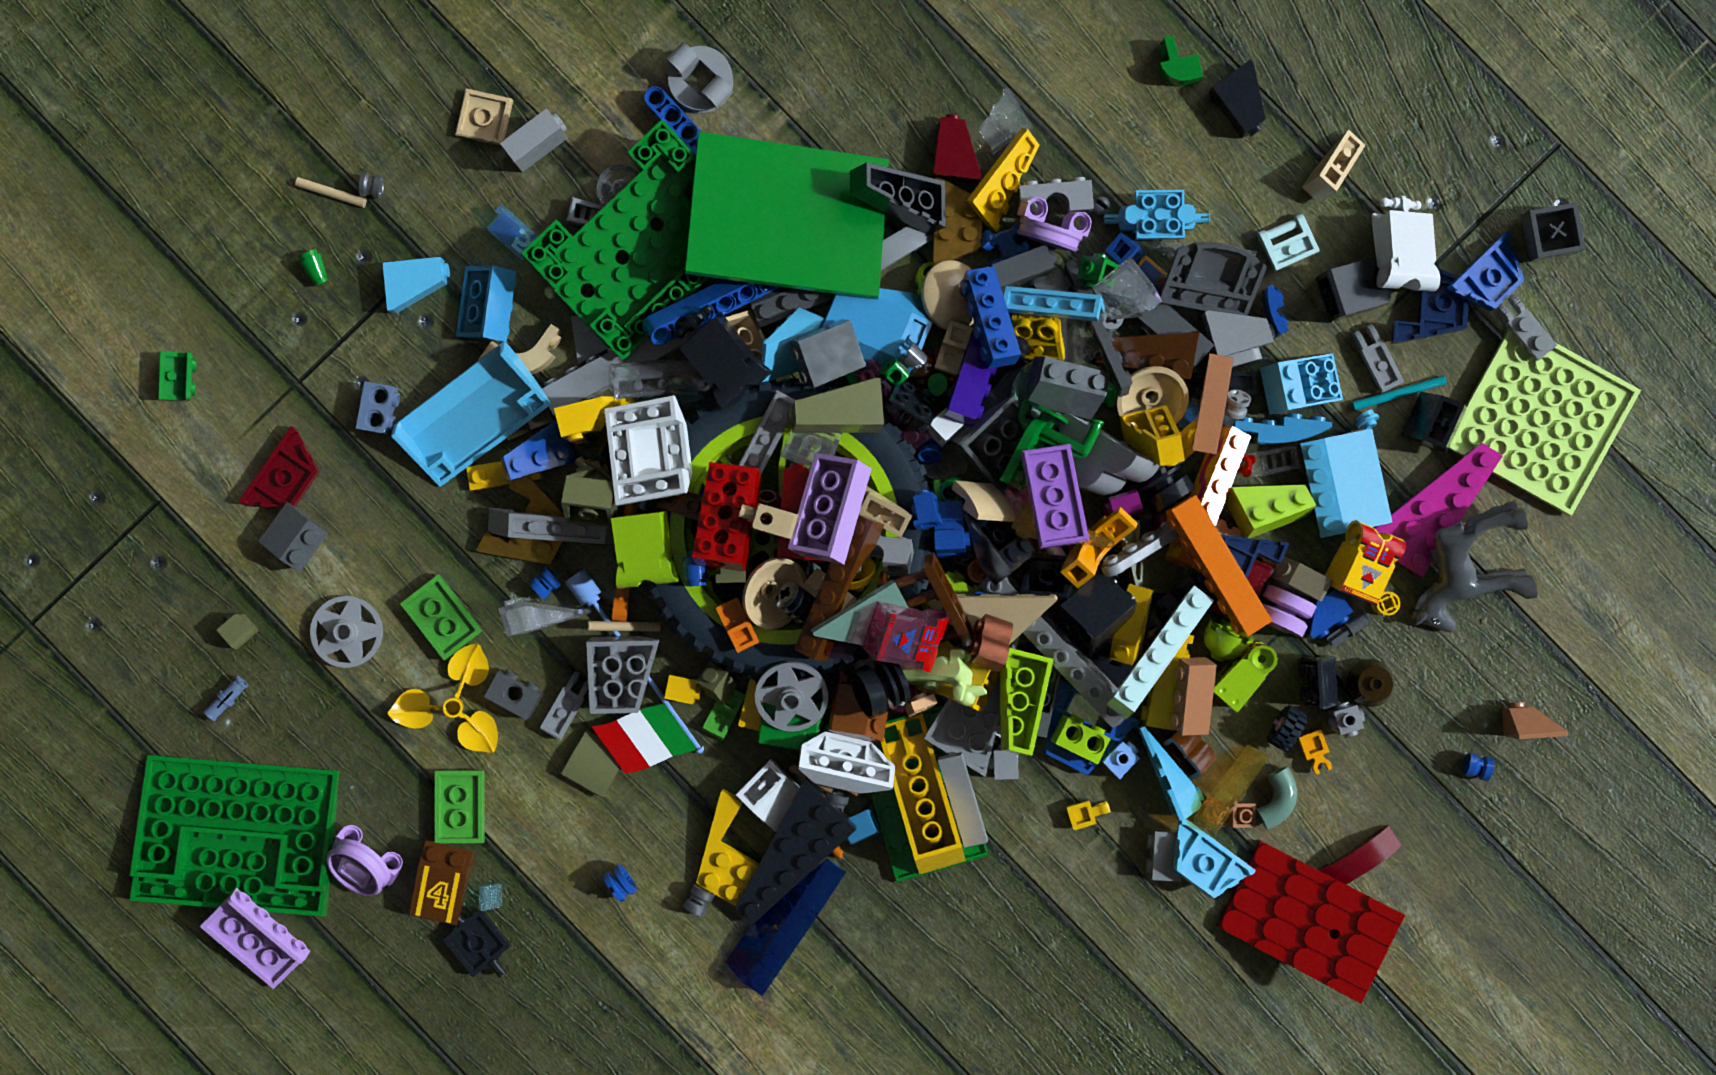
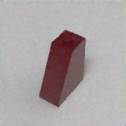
[933,114,982,184]

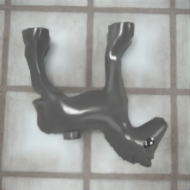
[1411,500,1538,633]

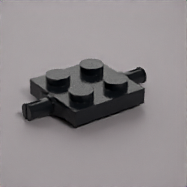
[443,908,512,978]

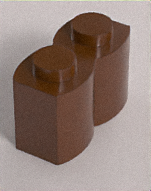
[1161,730,1217,780]

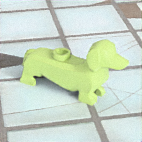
[897,650,987,706]

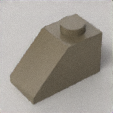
[1271,557,1333,602]

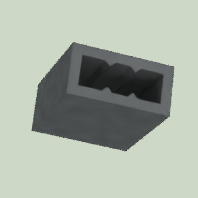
[991,245,1057,292]
[790,319,866,388]

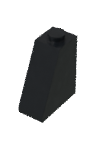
[1208,59,1266,138]

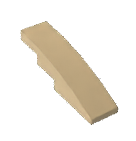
[859,486,913,537]

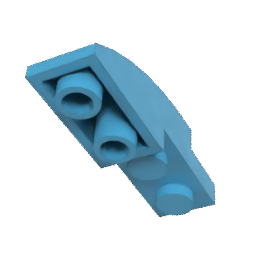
[1231,413,1332,445]

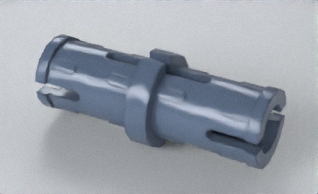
[203,676,249,721]

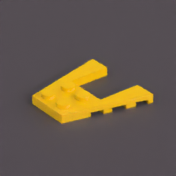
[696,789,758,906]

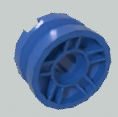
[602,863,638,902]

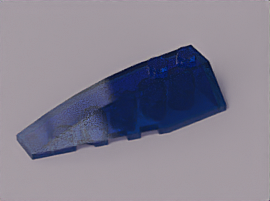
[725,858,846,996]

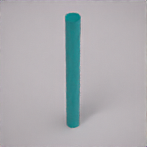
[1351,375,1447,411]

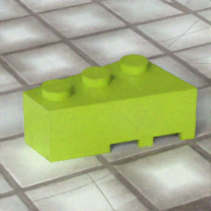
[1225,485,1316,538]

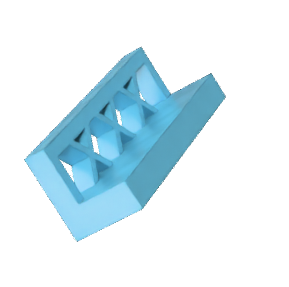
[1004,286,1105,322]

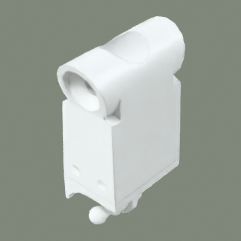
[1372,195,1440,292]

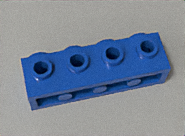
[960,266,1021,369]

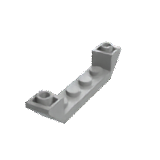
[488,508,614,544]

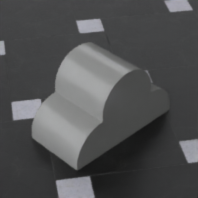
[1059,412,1159,496]

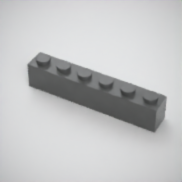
[1095,251,1214,368]

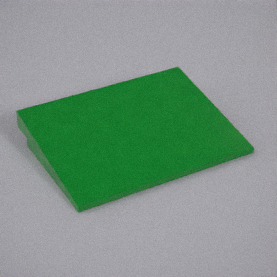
[685,132,889,300]
[130,755,340,917]

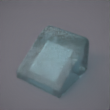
[479,883,502,911]

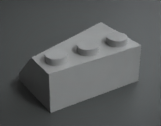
[586,636,659,714]

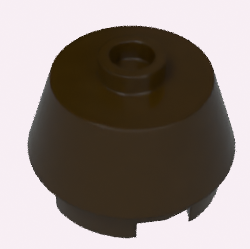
[1347,659,1395,707]

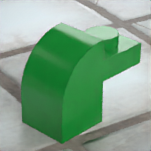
[1157,35,1203,87]

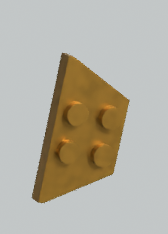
[933,177,982,266]

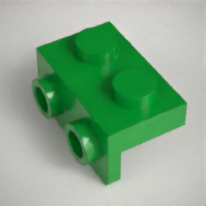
[157,351,196,401]

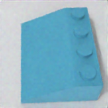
[1300,429,1393,538]

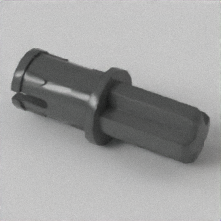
[1325,610,1372,648]

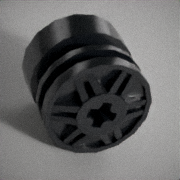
[1130,463,1195,515]
[850,656,911,719]

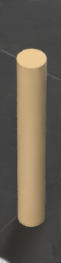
[295,177,367,208]
[587,621,660,632]

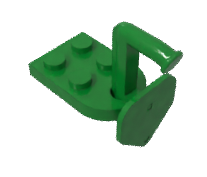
[1000,399,1104,490]

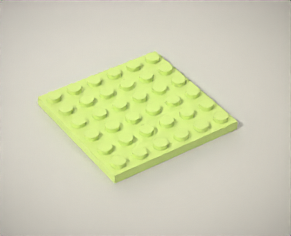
[1449,328,1641,516]

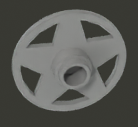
[310,596,383,668]
[755,661,828,731]

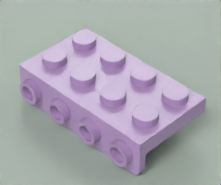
[200,888,310,989]

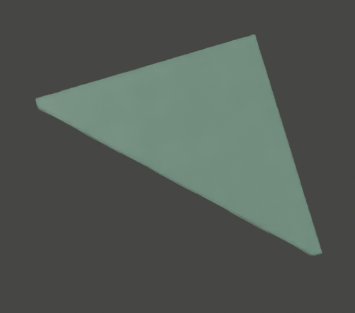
[810,580,932,656]

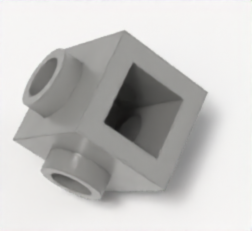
[1327,701,1365,738]

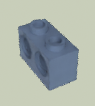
[356,381,400,435]

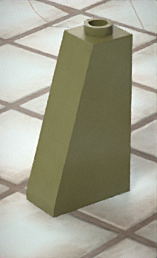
[787,378,884,433]

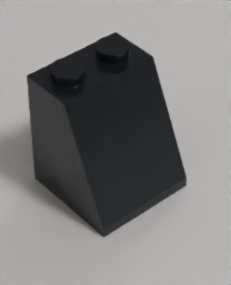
[1316,257,1391,323]
[1057,571,1137,659]

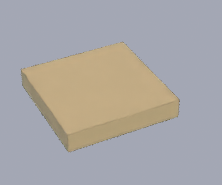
[455,88,513,146]

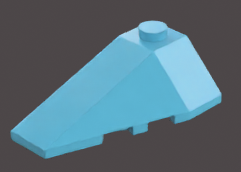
[1137,725,1204,821]

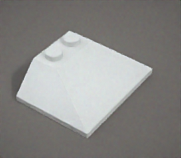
[604,395,692,506]

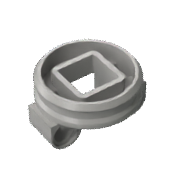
[666,42,733,113]

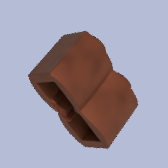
[969,614,1013,673]

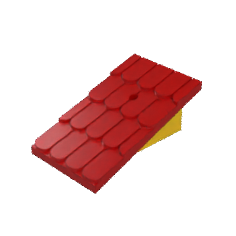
[1216,840,1405,1004]

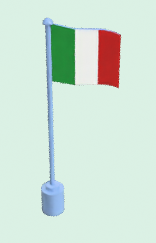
[565,569,704,773]

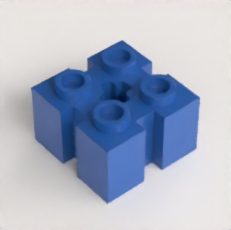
[934,500,972,559]

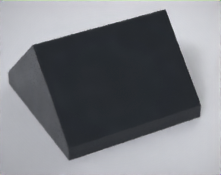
[1020,554,1077,600]

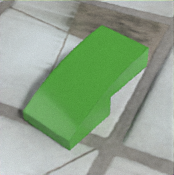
[702,689,746,741]

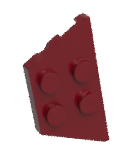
[238,426,320,509]

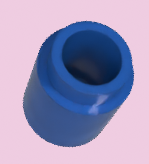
[682,551,708,587]

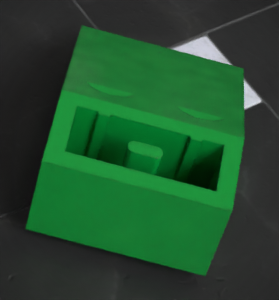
[757,699,836,750]

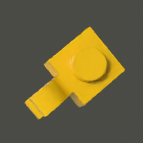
[1066,800,1111,830]

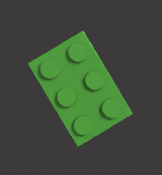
[400,574,484,661]
[435,770,485,843]

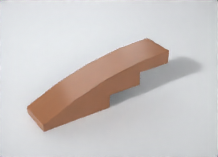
[1192,353,1233,454]

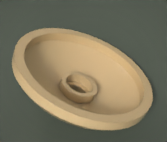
[921,260,975,330]
[1116,366,1189,424]
[742,557,807,629]

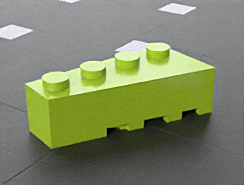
[1000,648,1054,756]

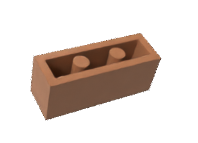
[1171,657,1217,736]

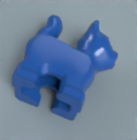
[980,223,1030,267]

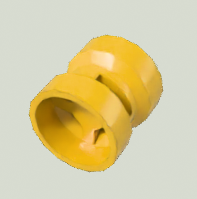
[1371,591,1401,616]

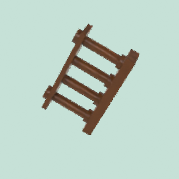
[877,553,975,662]

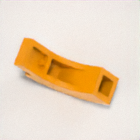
[1060,507,1138,588]

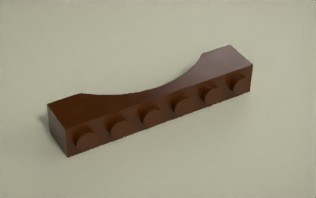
[794,514,884,661]

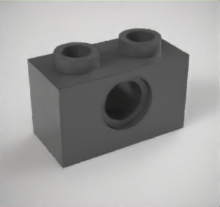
[484,669,544,720]

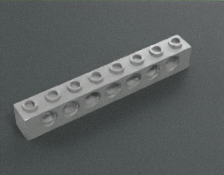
[979,575,1125,728]

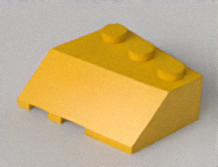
[554,396,635,445]

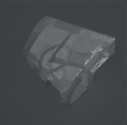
[979,87,1033,155]

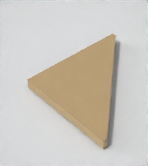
[926,594,1057,645]

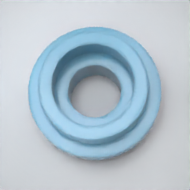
[1355,410,1379,430]

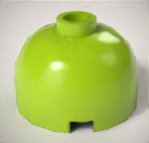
[1204,617,1254,662]

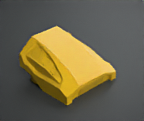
[1012,313,1065,361]

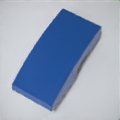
[1263,284,1289,338]

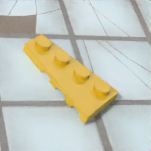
[966,128,1039,233]

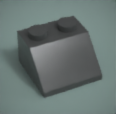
[258,502,328,572]

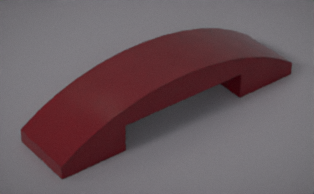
[1317,825,1401,885]

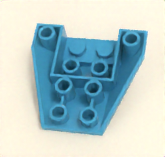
[821,288,933,389]

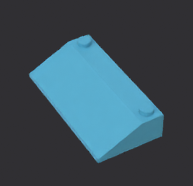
[391,341,551,487]

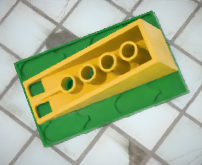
[870,705,989,883]

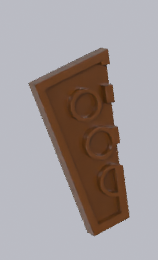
[1096,331,1200,379]

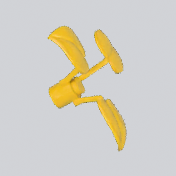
[388,643,498,753]

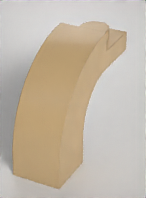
[478,324,562,375]

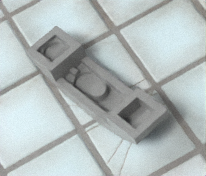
[881,225,933,271]

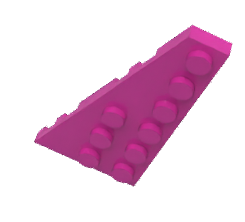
[1374,443,1503,577]

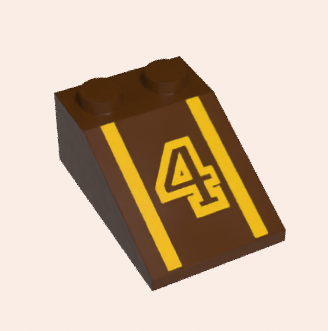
[409,840,476,926]

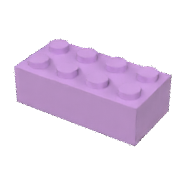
[788,453,872,565]

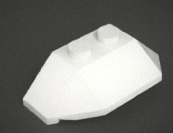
[798,731,895,793]

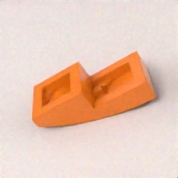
[715,597,759,653]

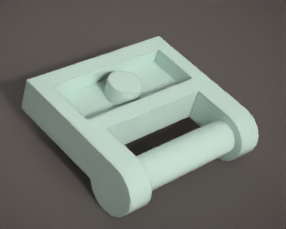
[1257,213,1320,272]

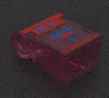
[862,601,950,673]

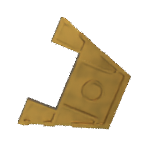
[476,476,564,565]

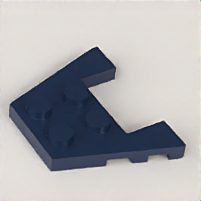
[1391,269,1469,344]
[1194,534,1289,601]

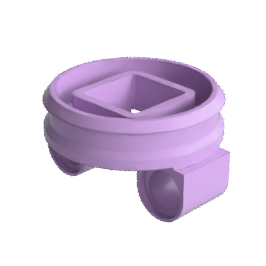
[1017,197,1091,252]
[327,825,403,896]

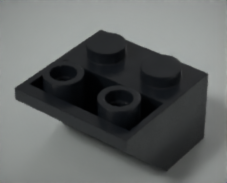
[1401,392,1466,454]

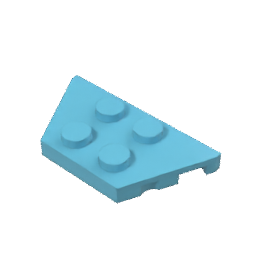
[1173,818,1256,898]

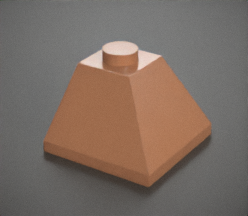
[1501,702,1568,739]

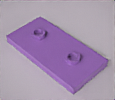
[1021,444,1089,549]

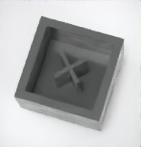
[1520,202,1586,262]

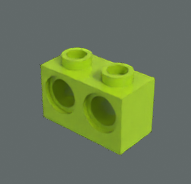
[1050,714,1111,764]

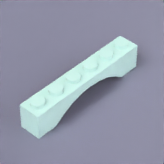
[1106,586,1214,719]

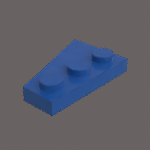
[501,419,576,482]

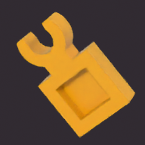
[1297,729,1332,775]

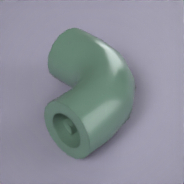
[1256,766,1298,831]

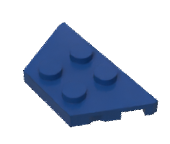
[1447,231,1524,311]

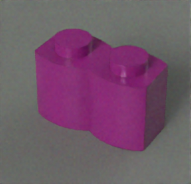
[1101,489,1143,517]

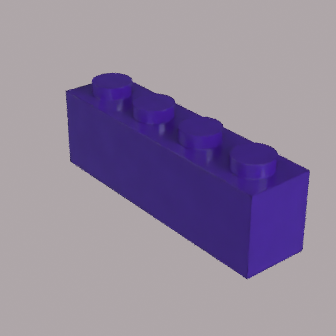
[944,330,997,426]

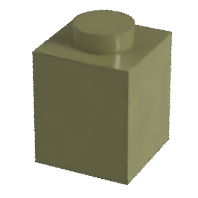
[695,662,737,704]

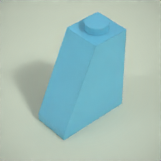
[383,257,450,314]

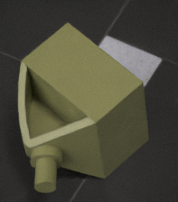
[561,457,618,528]

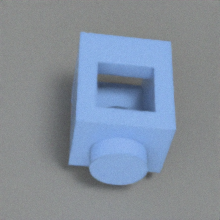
[1102,741,1140,779]

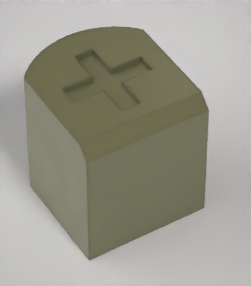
[217,614,258,650]

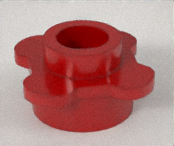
[1237,454,1256,477]

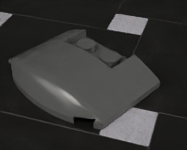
[1158,242,1267,316]

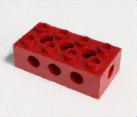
[692,462,762,571]

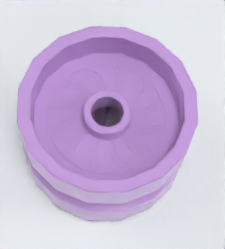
[1263,585,1317,638]

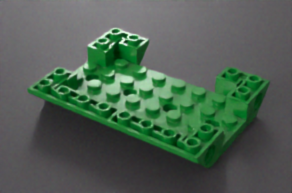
[521,119,710,360]

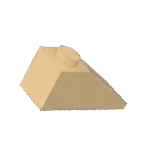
[1302,129,1365,203]

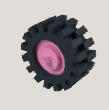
[1267,705,1307,752]

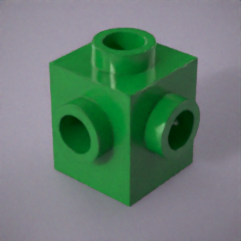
[1076,253,1120,290]

